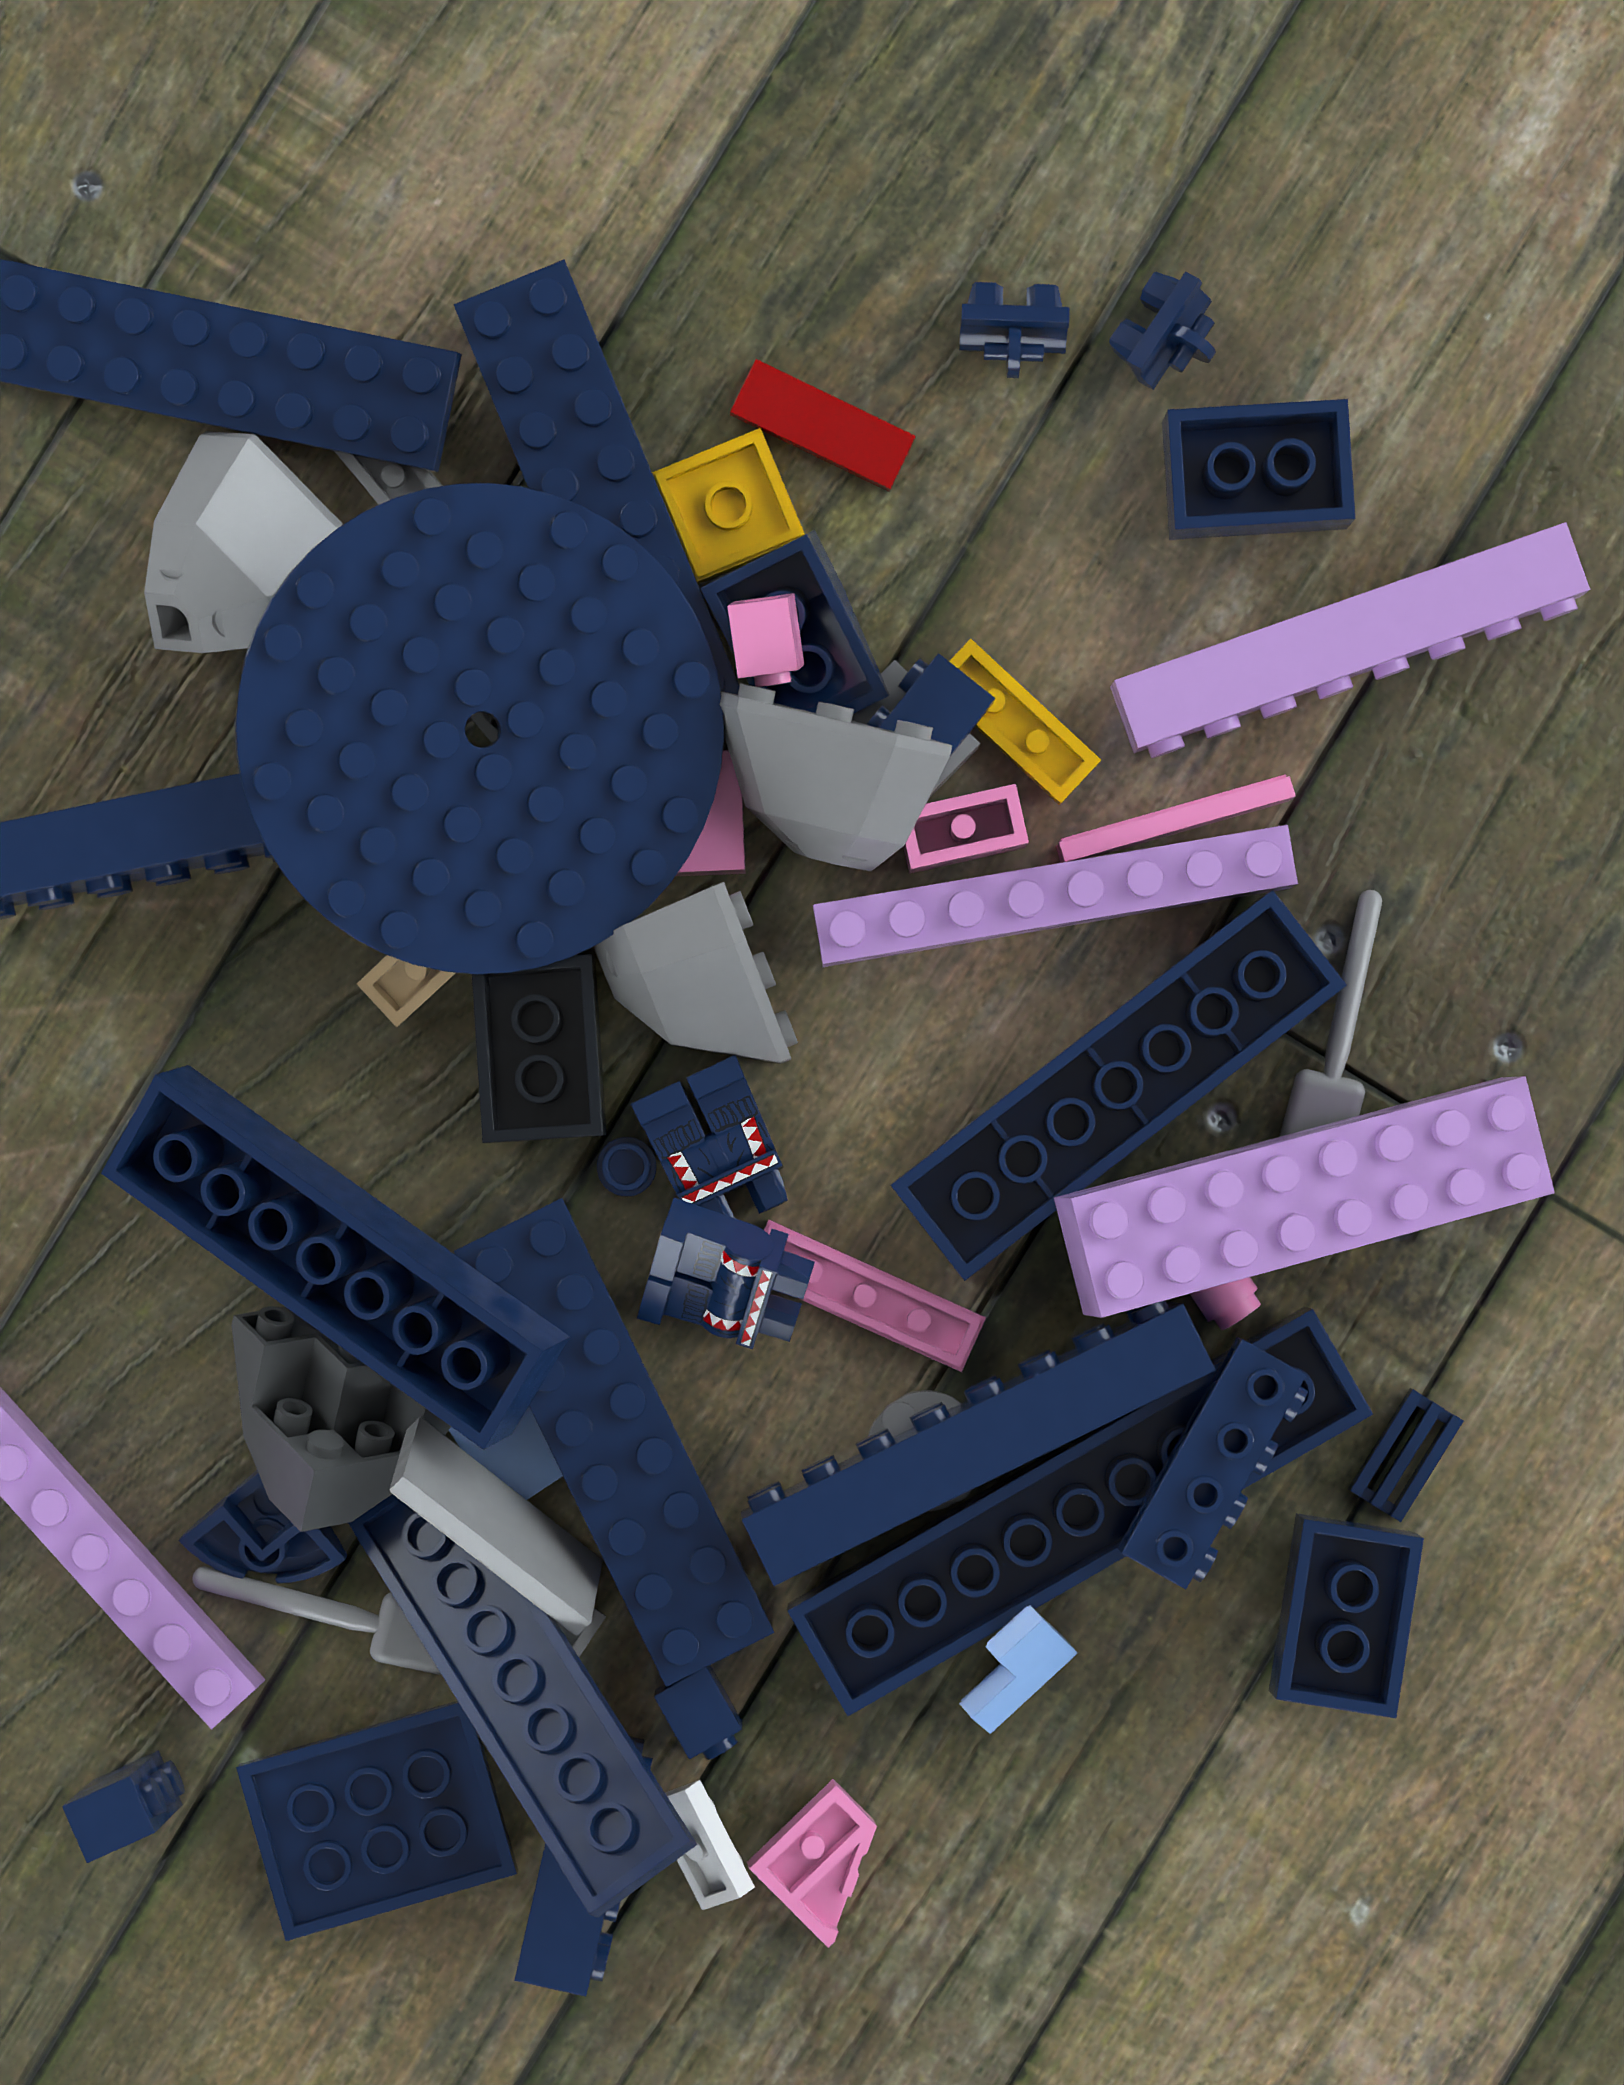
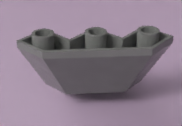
[232,1306,451,1532]

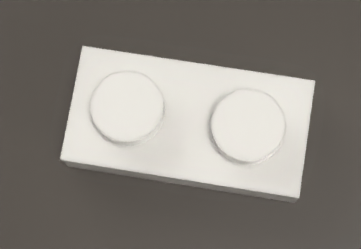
[665,1780,755,1910]

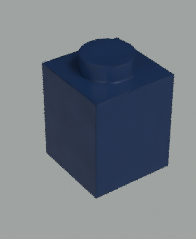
[654,1665,743,1760]

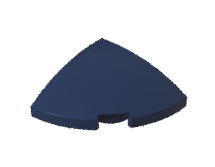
[178,1470,348,1584]

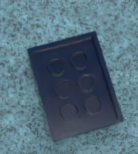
[236,1701,518,1941]

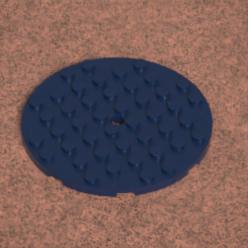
[235,483,724,974]

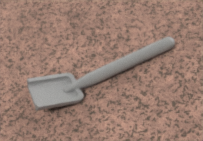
[1279,890,1382,1137]
[192,1566,441,1675]

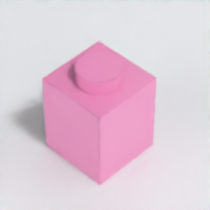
[727,593,804,687]

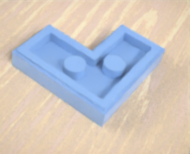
[959,1605,1078,1734]

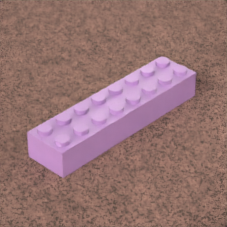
[1054,1076,1555,1318]

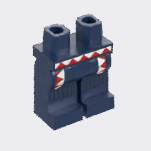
[631,1055,788,1218]
[637,1198,815,1349]

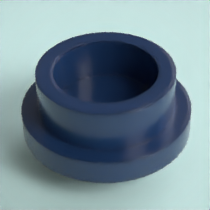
[597,1137,657,1196]

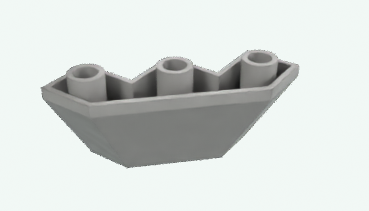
[144,431,343,653]
[720,683,952,871]
[594,882,798,1064]

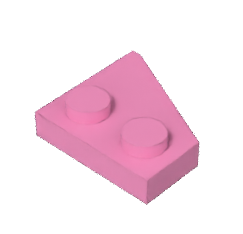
[747,1779,877,1948]

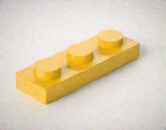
[949,638,1101,805]

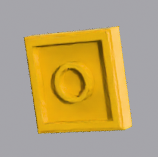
[652,428,805,584]

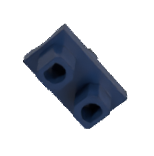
[1109,271,1216,390]
[959,282,1070,378]

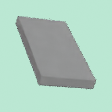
[389,1417,603,1636]

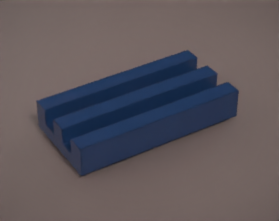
[1348,1388,1464,1522]

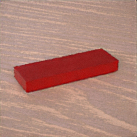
[730,359,916,492]

